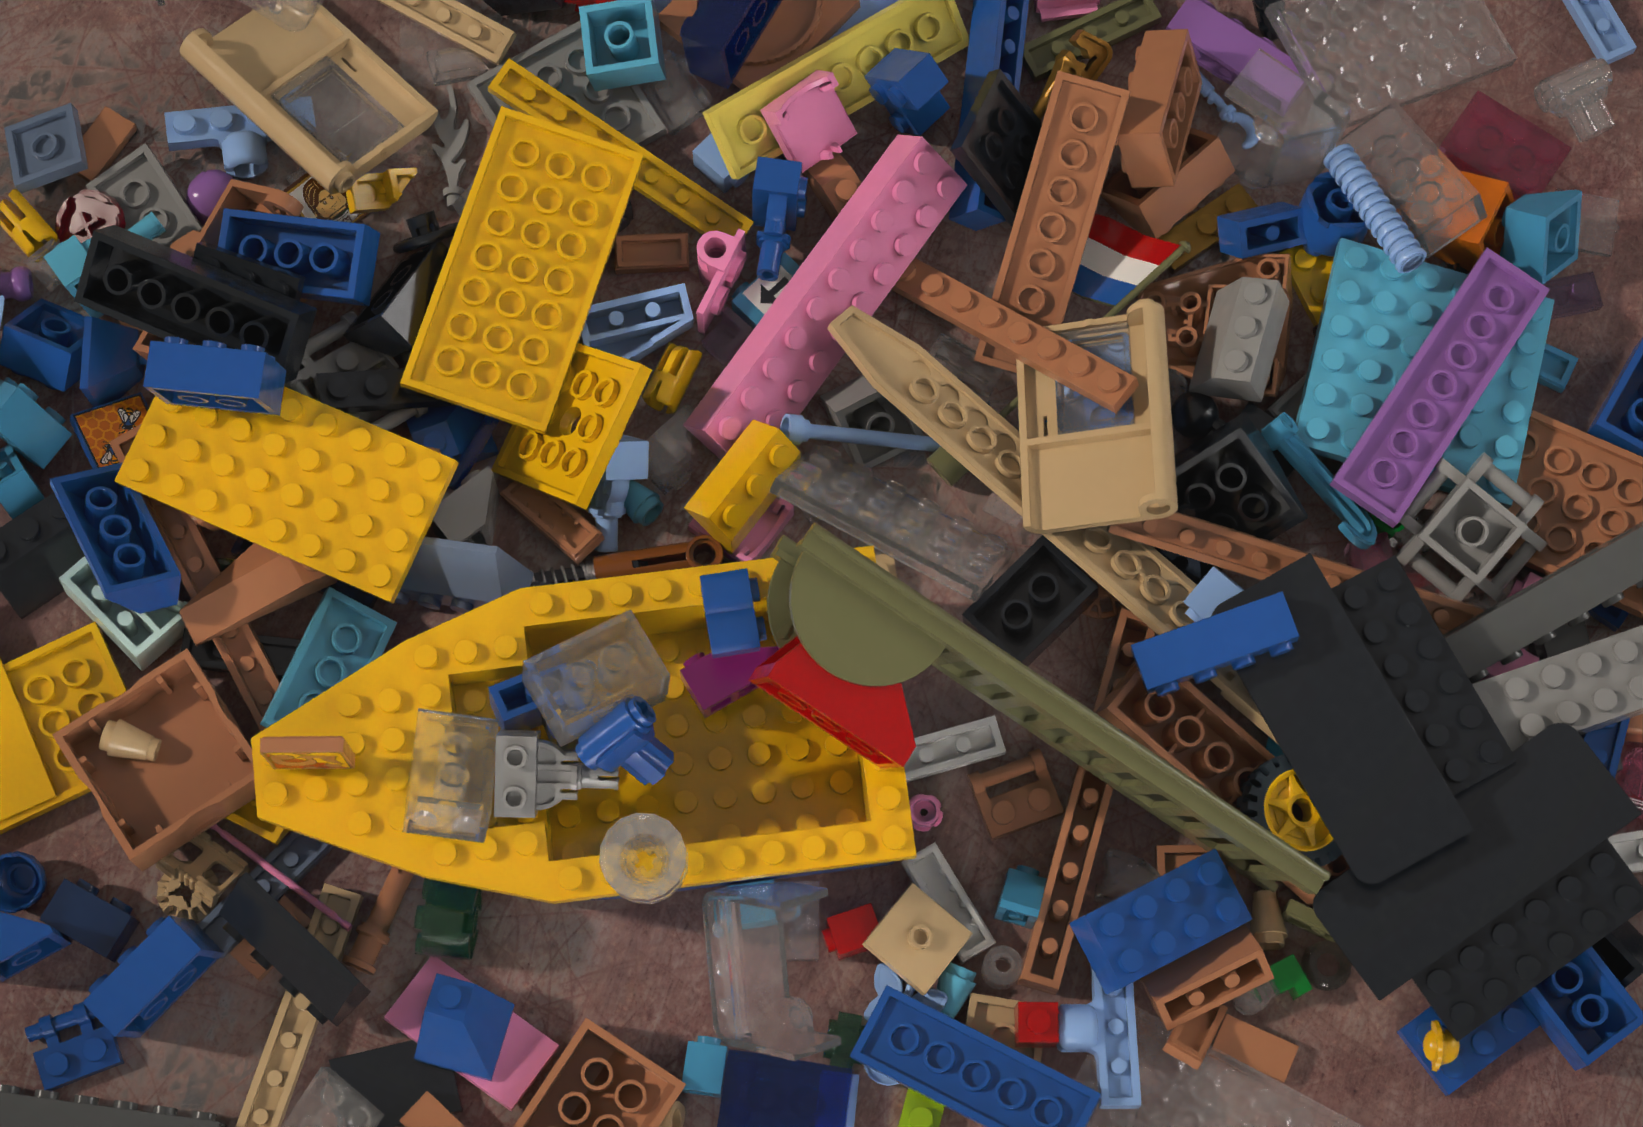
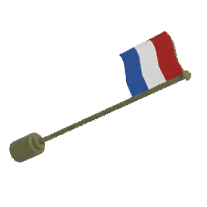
[926,214,1191,487]

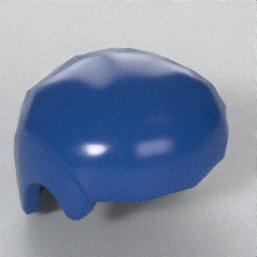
[0,851,47,913]

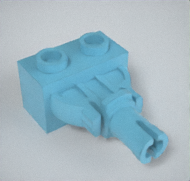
[43,211,166,318]

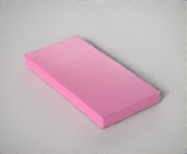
[384,954,559,1112]

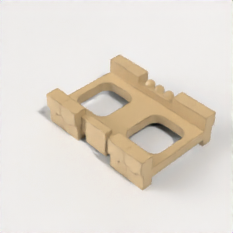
[156,831,249,908]

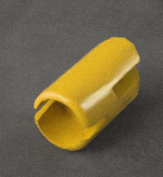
[0,189,58,259]
[642,342,702,414]

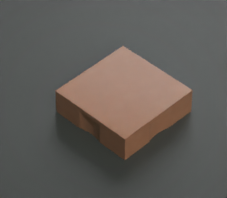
[52,649,256,872]

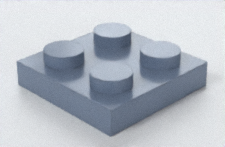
[4,103,88,194]

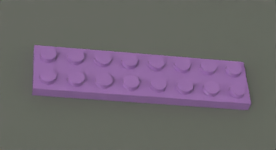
[1329,247,1550,528]

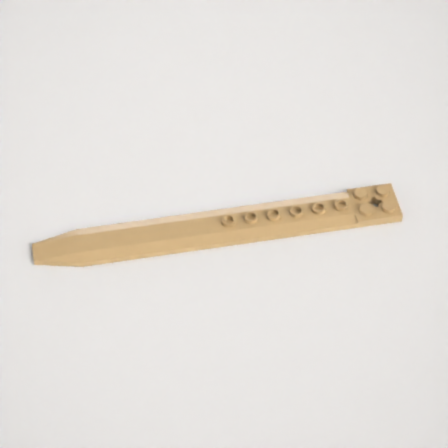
[827,305,1279,745]

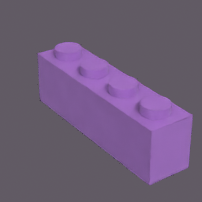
[1166,0,1312,118]

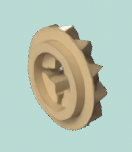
[156,860,220,922]

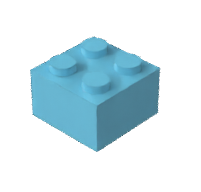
[579,0,667,91]

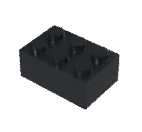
[962,535,1098,667]

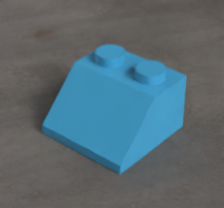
[1500,189,1582,284]

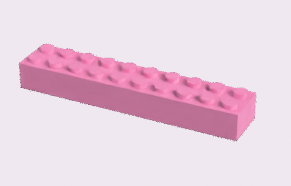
[683,134,967,460]

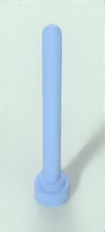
[780,413,940,452]

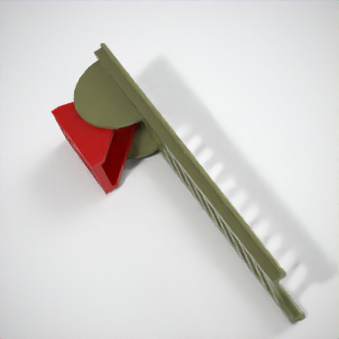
[748,522,1331,895]

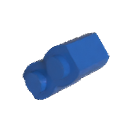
[700,568,767,659]

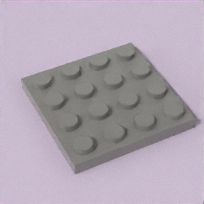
[467,21,667,147]

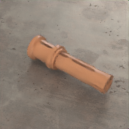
[342,866,414,975]

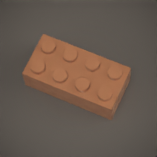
[1115,29,1202,188]

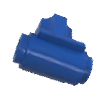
[575,696,674,785]

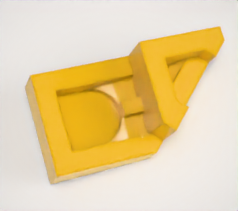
[346,167,418,214]

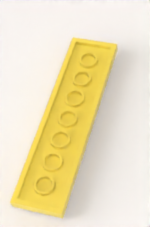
[702,0,969,180]

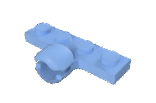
[164,97,317,179]
[1056,965,1141,1109]

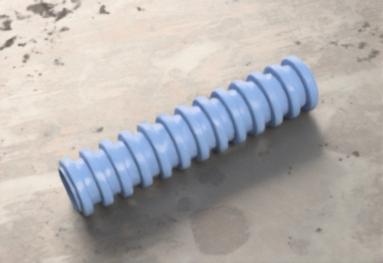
[1323,144,1427,273]

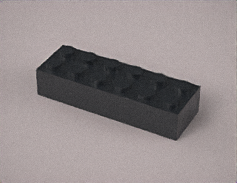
[74,225,317,384]

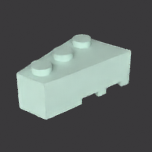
[59,556,187,671]

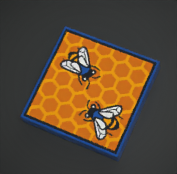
[69,392,149,469]

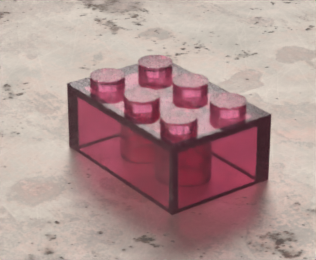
[1431,90,1572,201]

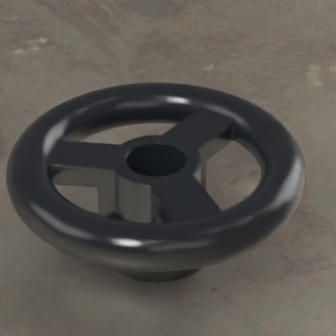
[393,210,459,254]

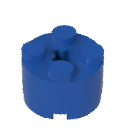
[1298,172,1369,257]

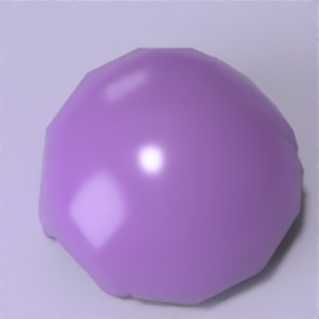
[186,170,236,226]

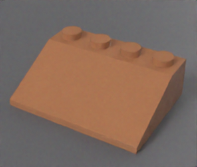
[514,1018,686,1127]

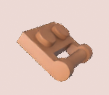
[967,748,1064,841]

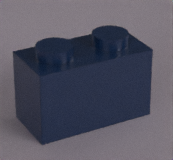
[39,878,140,963]

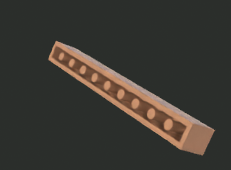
[1017,608,1155,995]

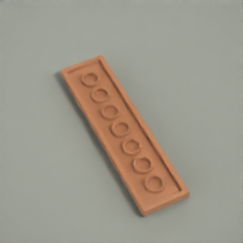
[974,70,1131,373]

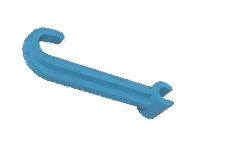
[1261,412,1377,550]

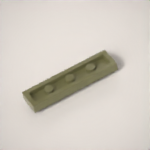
[1023,0,1162,83]

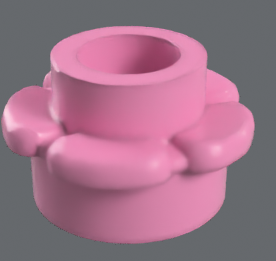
[909,794,943,832]

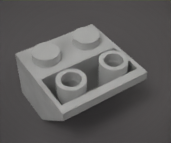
[431,466,500,546]

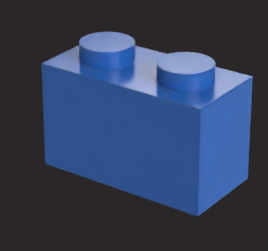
[1217,202,1307,259]

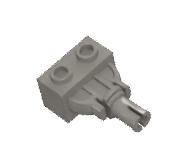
[494,730,619,818]

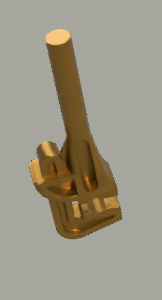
[1031,29,1113,121]

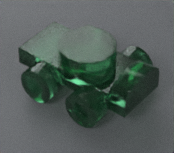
[823,1011,865,1071]

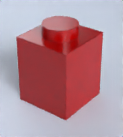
[821,903,878,960]
[1014,1002,1059,1048]

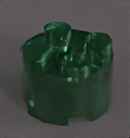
[414,878,483,961]

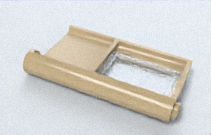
[180,0,438,194]
[1016,299,1178,534]

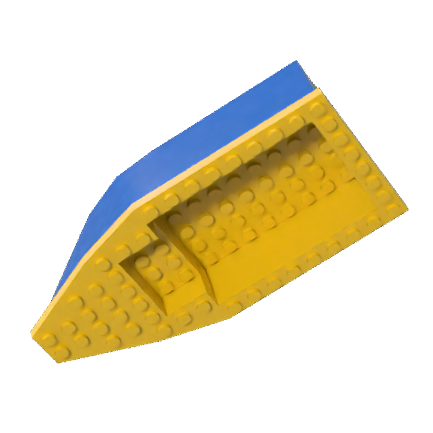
[251,545,917,904]

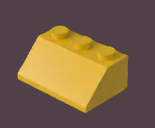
[684,419,801,554]

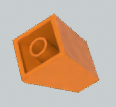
[1398,163,1514,271]

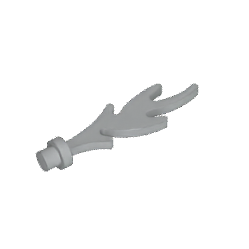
[432,85,470,211]

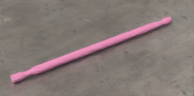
[210,824,353,931]

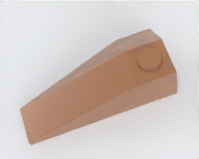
[179,543,337,646]

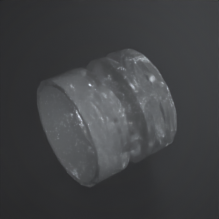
[599,813,689,905]

